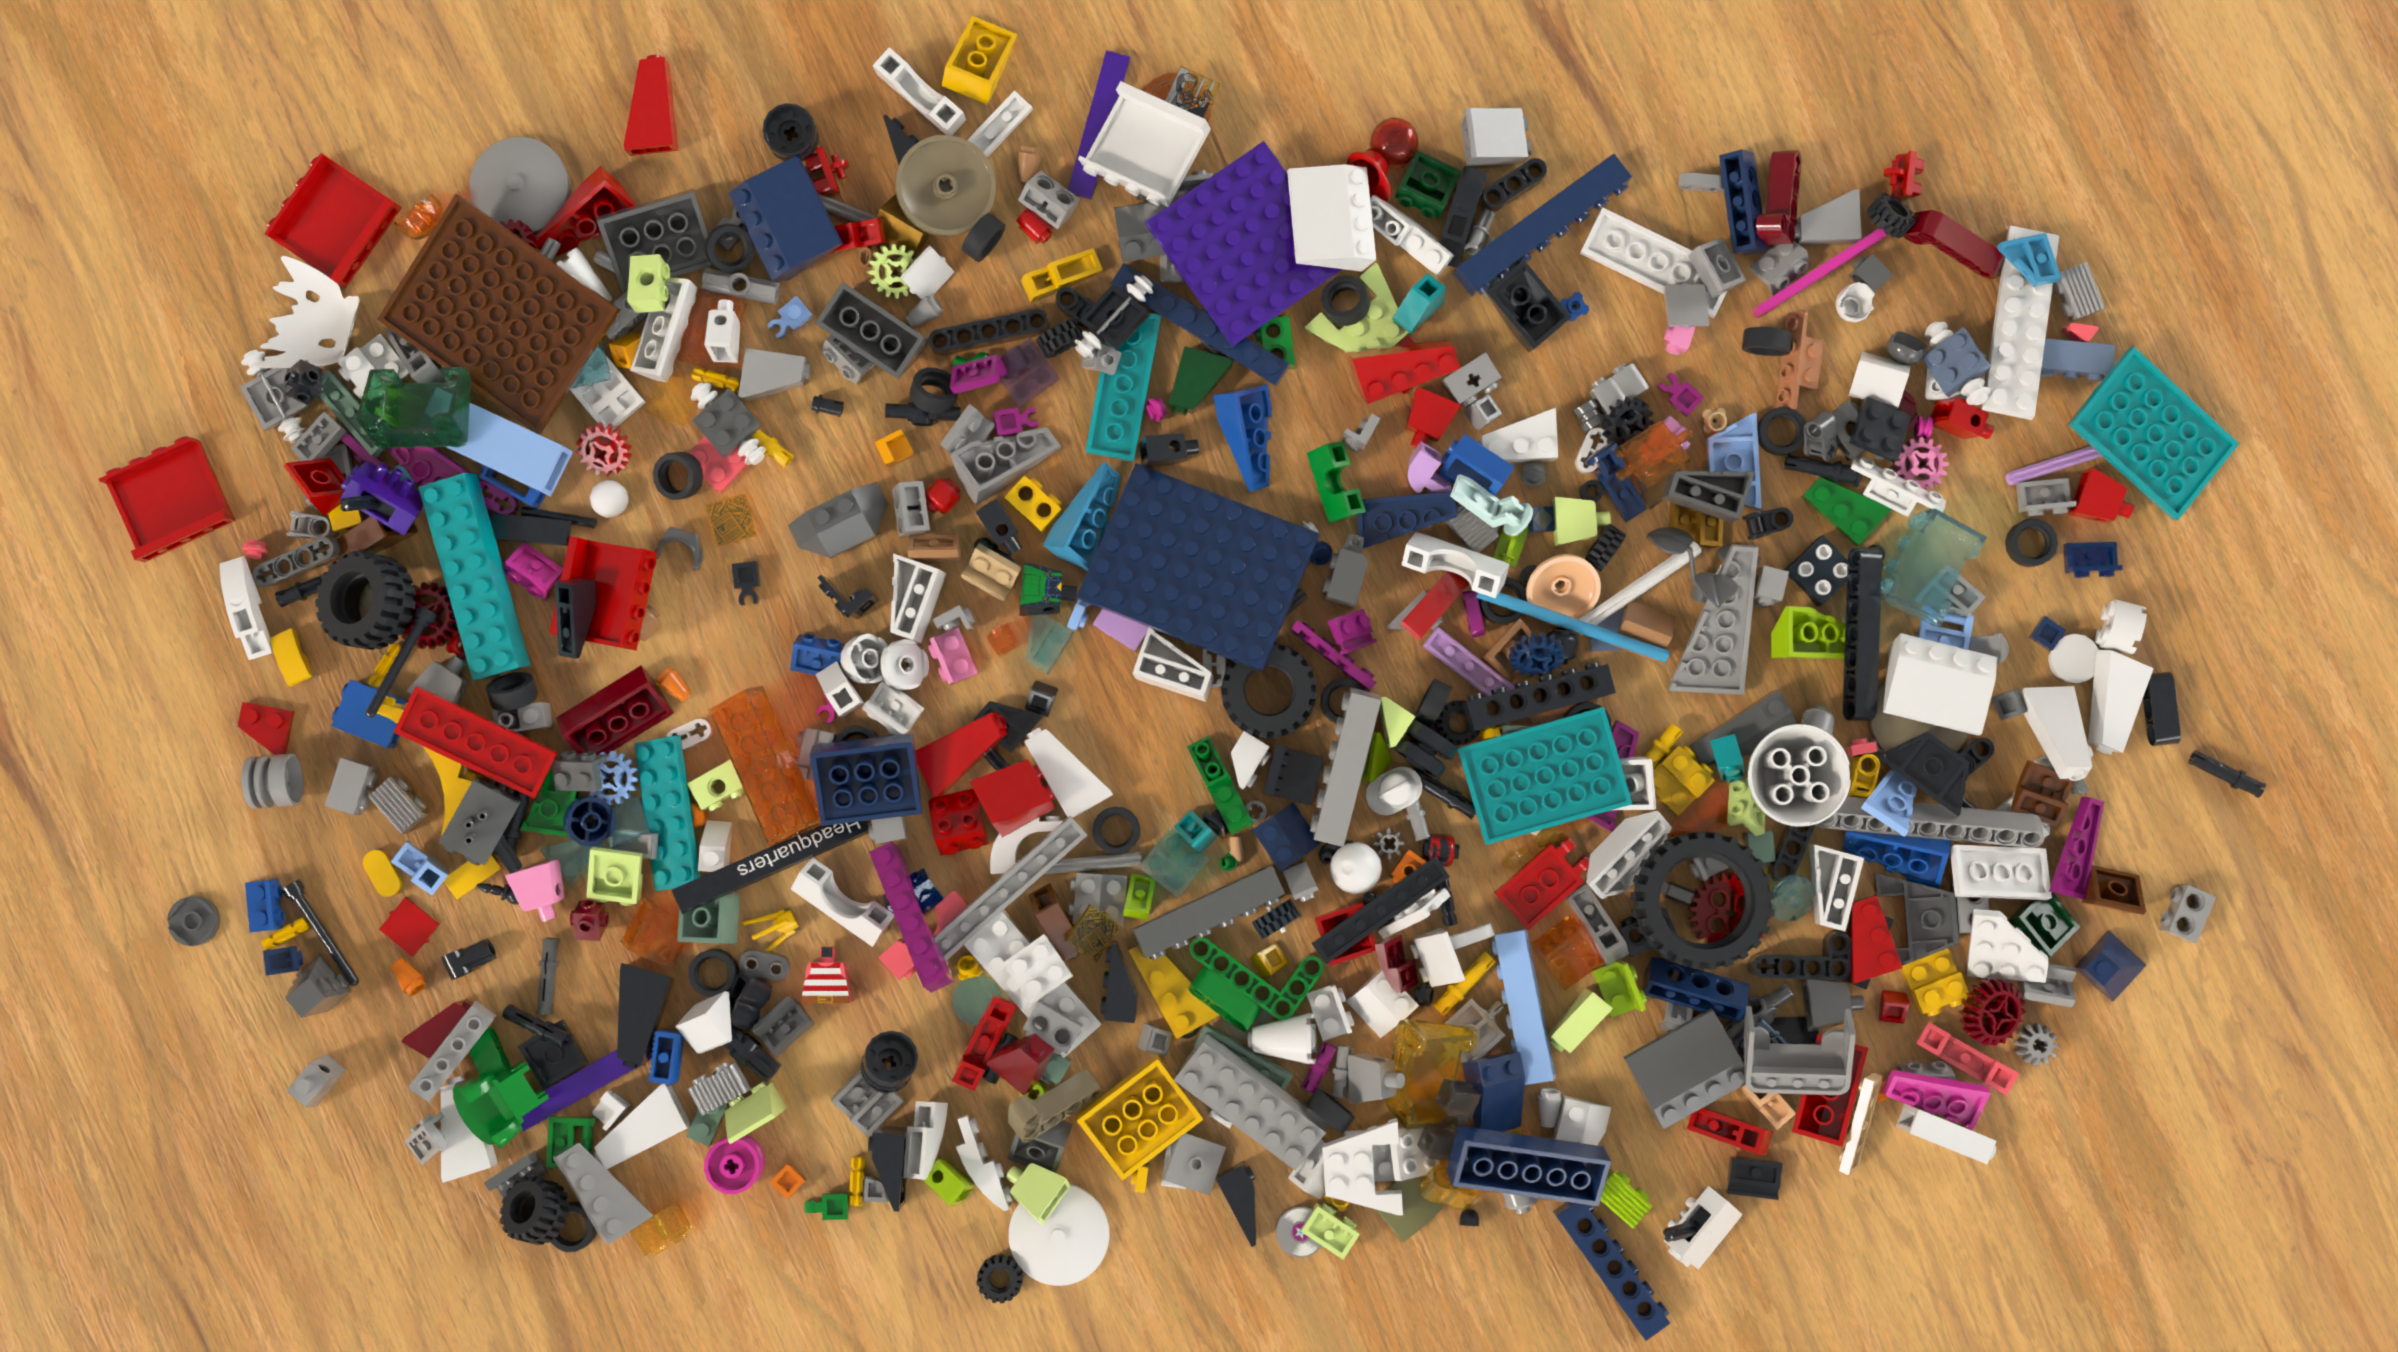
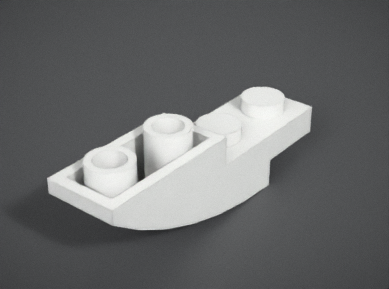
[1370,195,1454,276]
[219,556,274,660]
[956,1113,1013,1211]

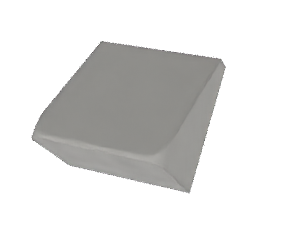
[1464,394,1502,431]
[1137,1024,1173,1056]

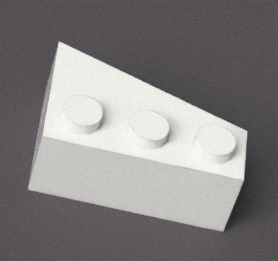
[890,553,947,643]
[1809,845,1864,931]

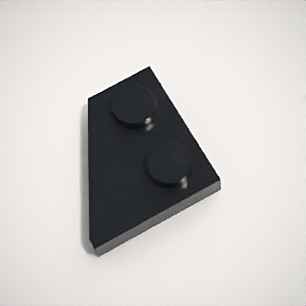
[973,701,1043,753]

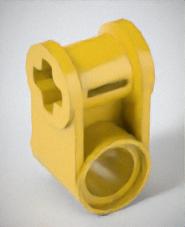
[1847,753,1880,798]

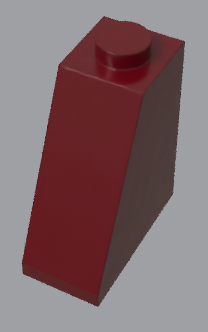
[401,999,473,1059]
[986,1033,1055,1095]

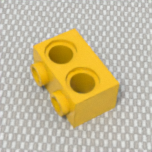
[1004,476,1063,533]

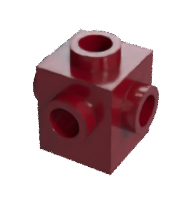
[570,900,609,941]

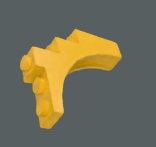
[377,696,487,835]

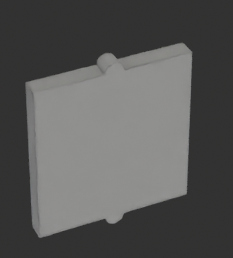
[1664,282,1710,329]

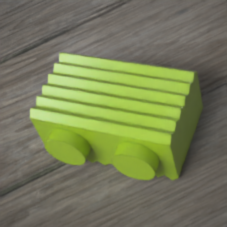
[1600,1169,1652,1229]

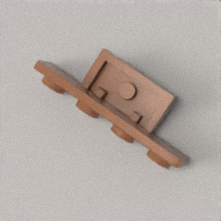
[1776,311,1823,410]

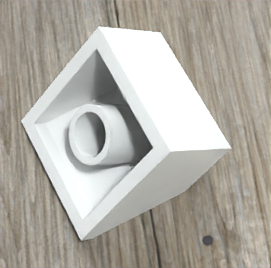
[1346,968,1419,1038]

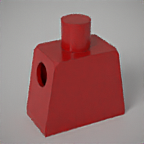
[1406,386,1461,448]
[1930,397,1994,440]
[2067,468,2135,523]

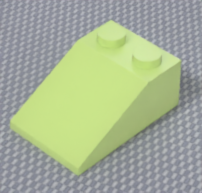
[724,1082,787,1144]

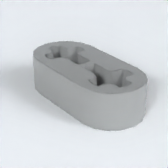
[1678,172,1724,193]

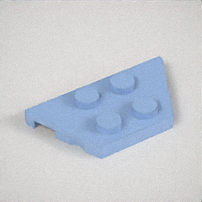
[1706,413,1762,509]

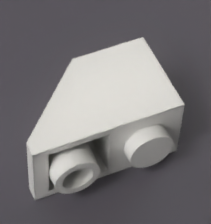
[816,661,864,717]
[1231,731,1271,790]

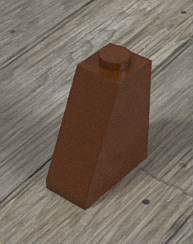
[337,516,418,556]
[1029,883,1086,962]

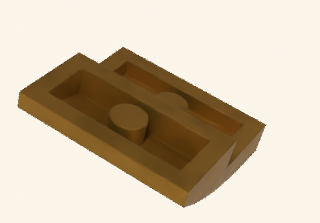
[1669,502,1723,547]

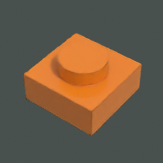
[770,1163,806,1199]

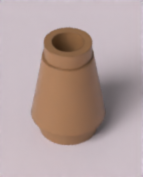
[1018,146,1042,183]

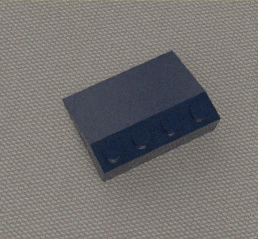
[729,155,843,281]
[810,733,922,826]

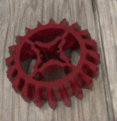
[401,582,458,649]
[1959,977,2026,1046]

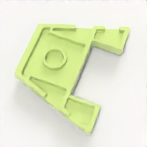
[1304,262,1409,353]

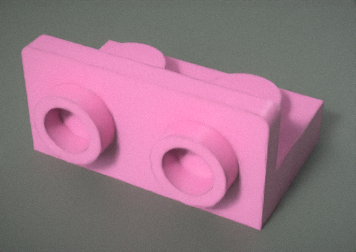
[928,628,979,685]

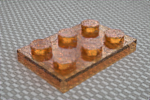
[677,289,747,375]

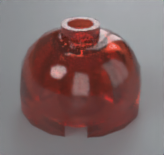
[1370,117,1419,169]

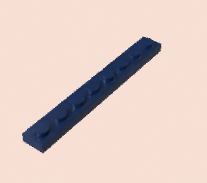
[1111,263,1290,387]

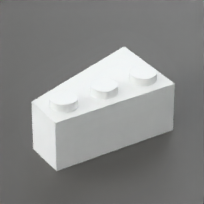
[1479,408,1558,463]
[1132,627,1214,702]

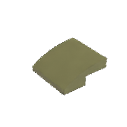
[1375,1177,1444,1242]

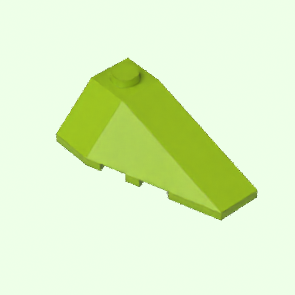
[1771,606,1845,659]

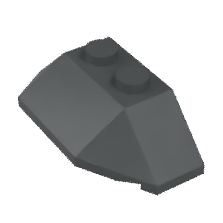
[788,482,888,558]

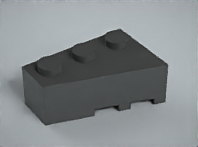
[1661,471,1755,523]

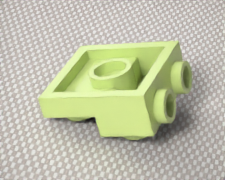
[586,847,643,906]

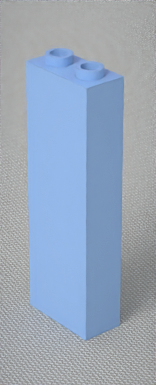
[415,387,573,497]

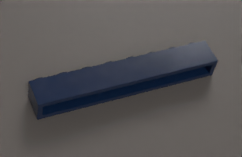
[1454,154,1632,297]

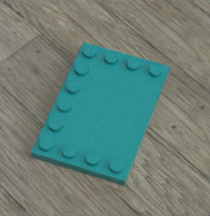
[2067,347,2239,520]
[1458,707,1632,845]

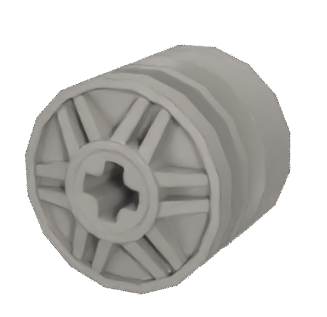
[241,754,304,809]

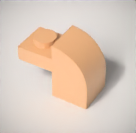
[1743,1085,1796,1131]

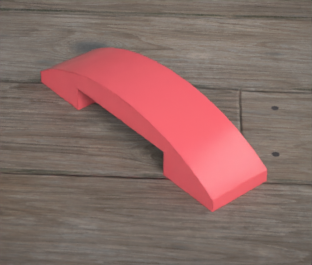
[1915,1022,2019,1095]

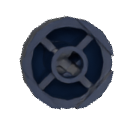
[563,796,616,847]

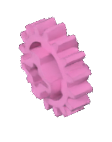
[1892,437,1949,490]

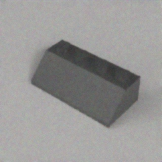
[1114,197,1181,262]
[815,282,928,379]

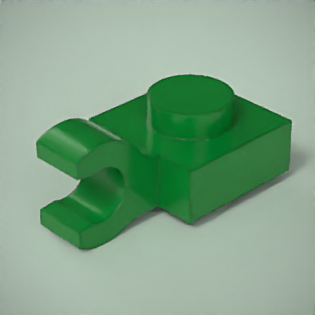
[804,1192,849,1220]

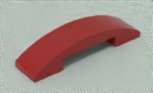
[952,995,1017,1091]

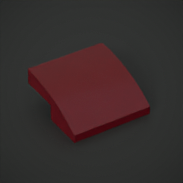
[1375,935,1418,993]

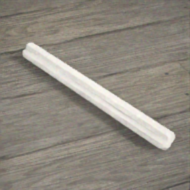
[1579,542,1702,635]

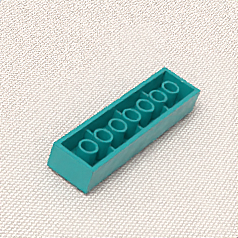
[418,473,531,681]

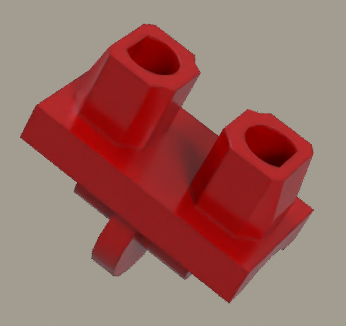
[805,146,849,196]
[1883,151,1925,199]

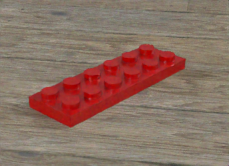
[394,686,558,799]

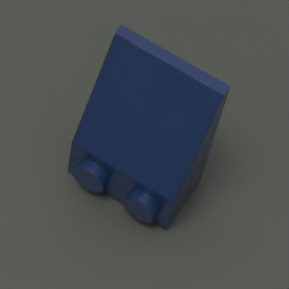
[1462,1052,1525,1132]

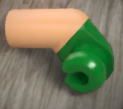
[1219,836,1244,871]

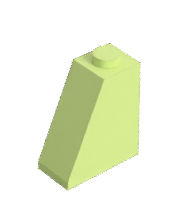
[1548,988,1613,1053]

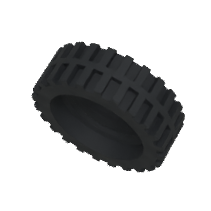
[1630,832,1775,969]

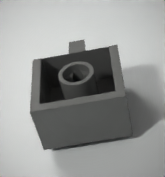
[1322,534,1368,609]

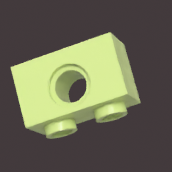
[627,254,670,313]
[687,759,750,812]

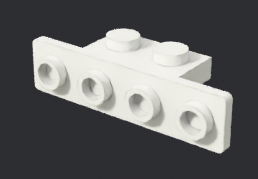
[1851,456,1946,517]

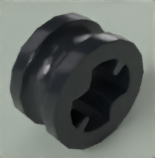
[1579,480,1603,503]

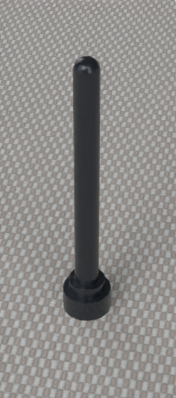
[366,606,437,718]
[281,879,359,986]

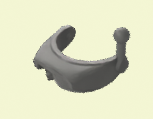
[654,526,704,571]

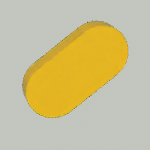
[363,850,403,897]

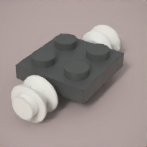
[691,383,766,465]

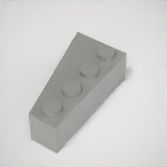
[553,1143,653,1244]

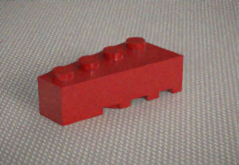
[1346,339,1461,404]

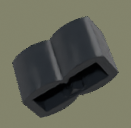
[729,972,772,1031]

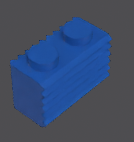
[648,1029,684,1084]

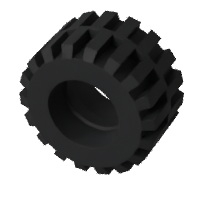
[499,1176,570,1245]

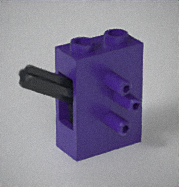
[339,460,423,535]

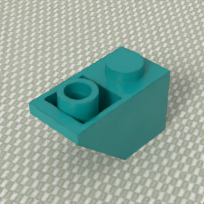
[1392,273,1447,334]
[1710,734,1746,783]

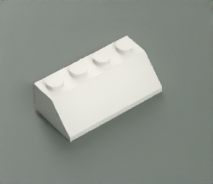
[630,277,698,382]

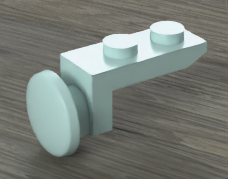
[1450,474,1533,536]

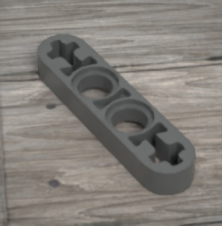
[252,537,340,587]

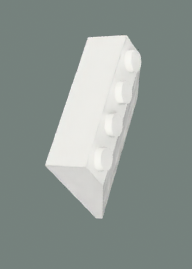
[1287,164,1376,271]
[1883,633,1997,736]

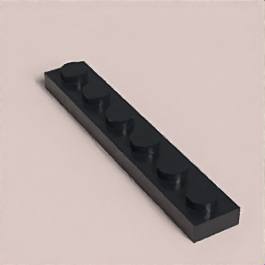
[1311,856,1450,964]

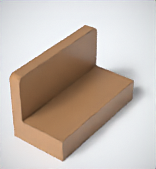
[907,535,961,562]

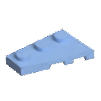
[1861,769,1917,837]

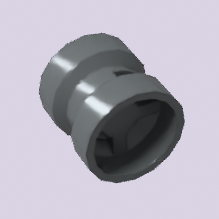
[1573,399,1607,433]

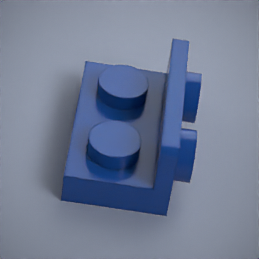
[790,633,845,676]
[245,879,285,933]

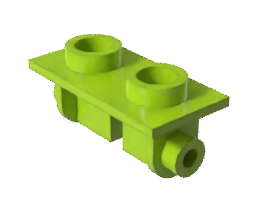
[1493,525,1529,568]

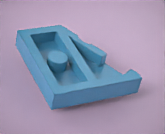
[1997,233,2061,287]

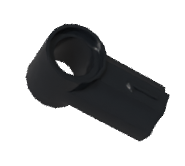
[441,939,497,980]

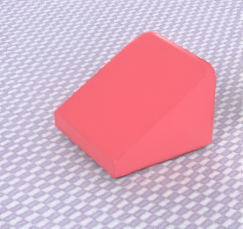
[2061,323,2099,342]

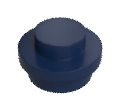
[1310,541,1332,565]

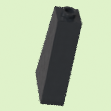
[617,963,674,1069]

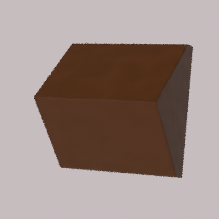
[2082,865,2146,915]

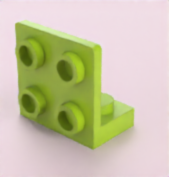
[1591,960,1647,1018]

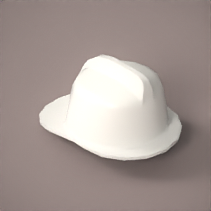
[1366,767,1422,816]

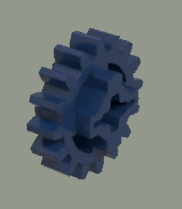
[1509,632,1565,677]

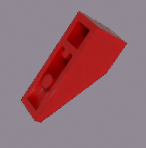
[1687,1108,1773,1155]

